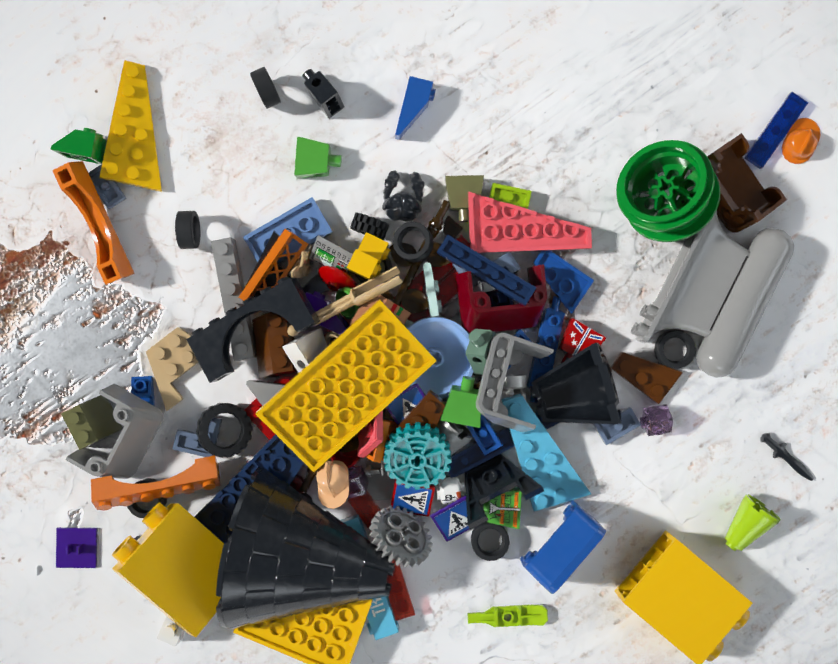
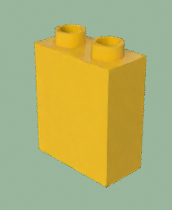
[112,502,224,638]
[615,530,753,664]

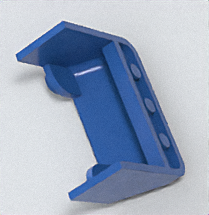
[520,500,606,594]

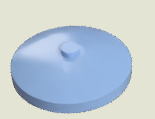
[407,317,473,399]

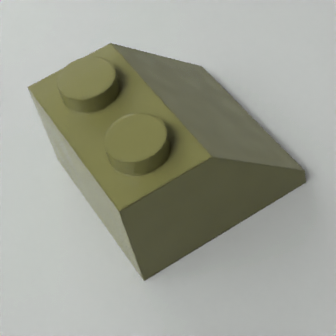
[61,395,123,450]

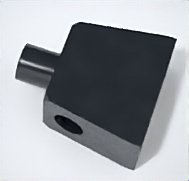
[302,69,345,119]

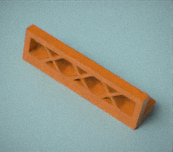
[239,229,309,301]

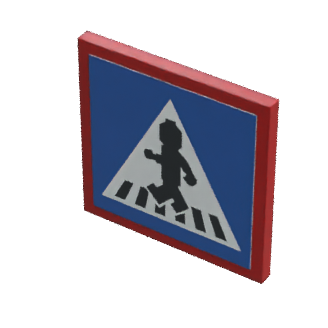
[391,479,435,517]

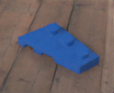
[532,250,594,314]

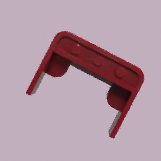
[456,264,547,334]

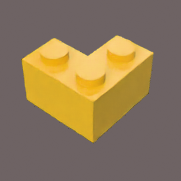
[347,232,391,280]

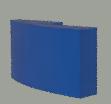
[131,376,155,406]

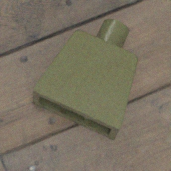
[445,175,484,222]

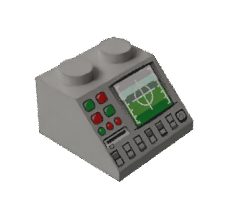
[309,235,353,275]

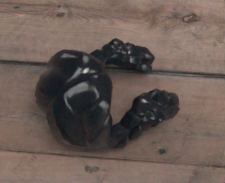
[382,170,425,222]

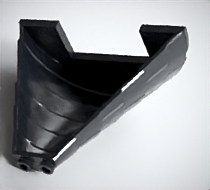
[216,466,395,629]

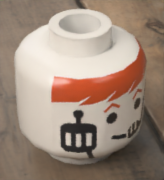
[435,477,465,504]

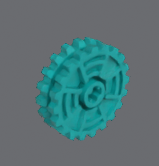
[384,422,451,490]

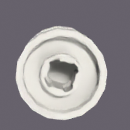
[500,375,526,404]

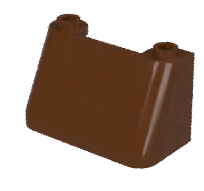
[690,133,787,233]

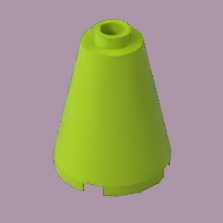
[725,494,781,551]

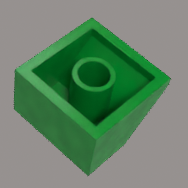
[50,128,107,164]

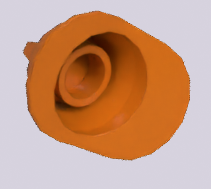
[782,118,821,164]

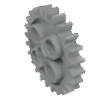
[369,506,433,568]

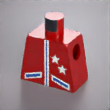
[558,318,606,363]

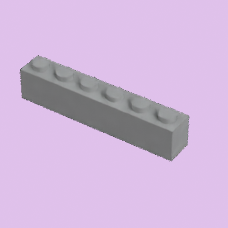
[211,237,257,361]

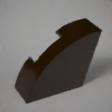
[443,215,463,239]

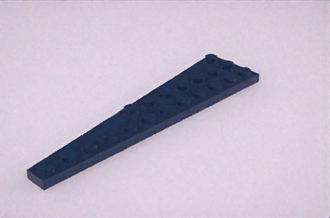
[195,434,305,543]

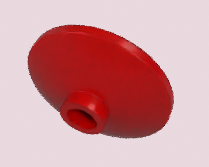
[318,266,356,292]

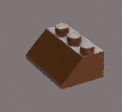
[252,312,298,379]

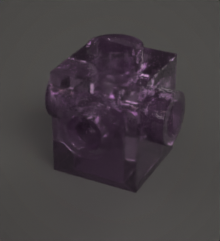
[640,404,673,436]

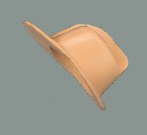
[316,460,349,509]

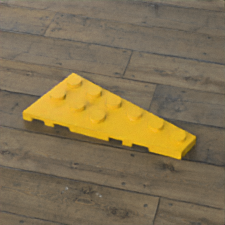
[100,60,162,192]

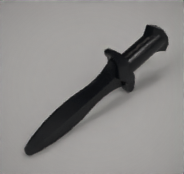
[760,433,814,481]

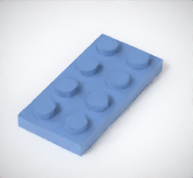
[243,197,333,264]

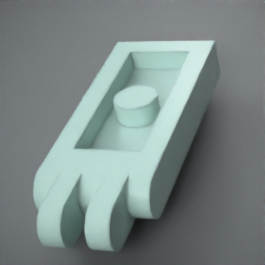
[423,262,442,317]

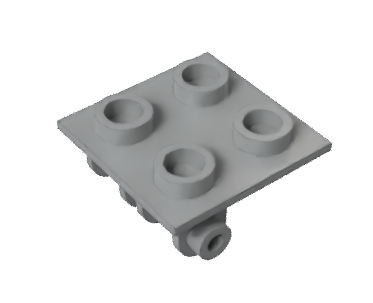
[365,460,395,500]

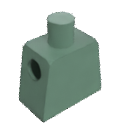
[466,329,497,375]

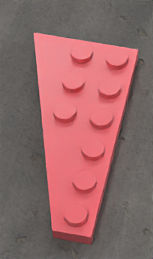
[468,192,592,253]

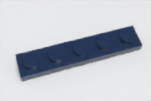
[437,235,536,306]

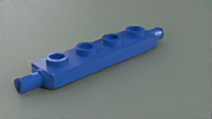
[527,296,565,403]

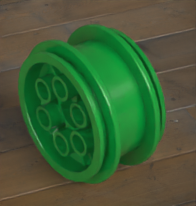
[616,140,720,242]

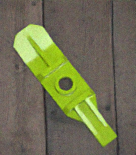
[467,604,548,627]

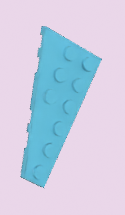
[501,393,591,512]

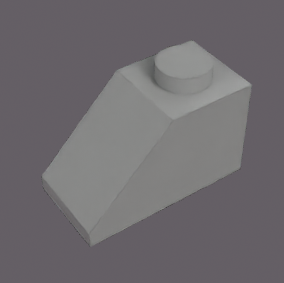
[246,380,286,406]

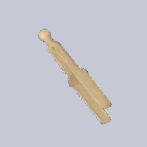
[287,266,403,337]

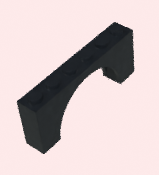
[186,276,320,383]

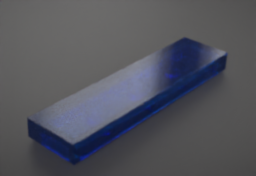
[744,91,808,169]

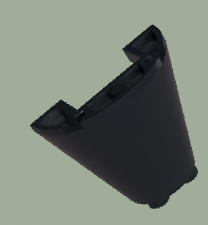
[530,343,622,424]

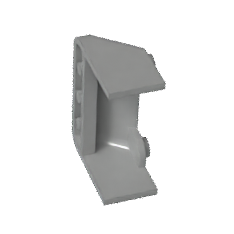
[476,333,554,432]
[65,384,163,479]

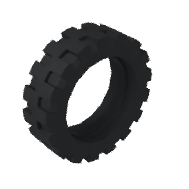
[196,403,253,458]

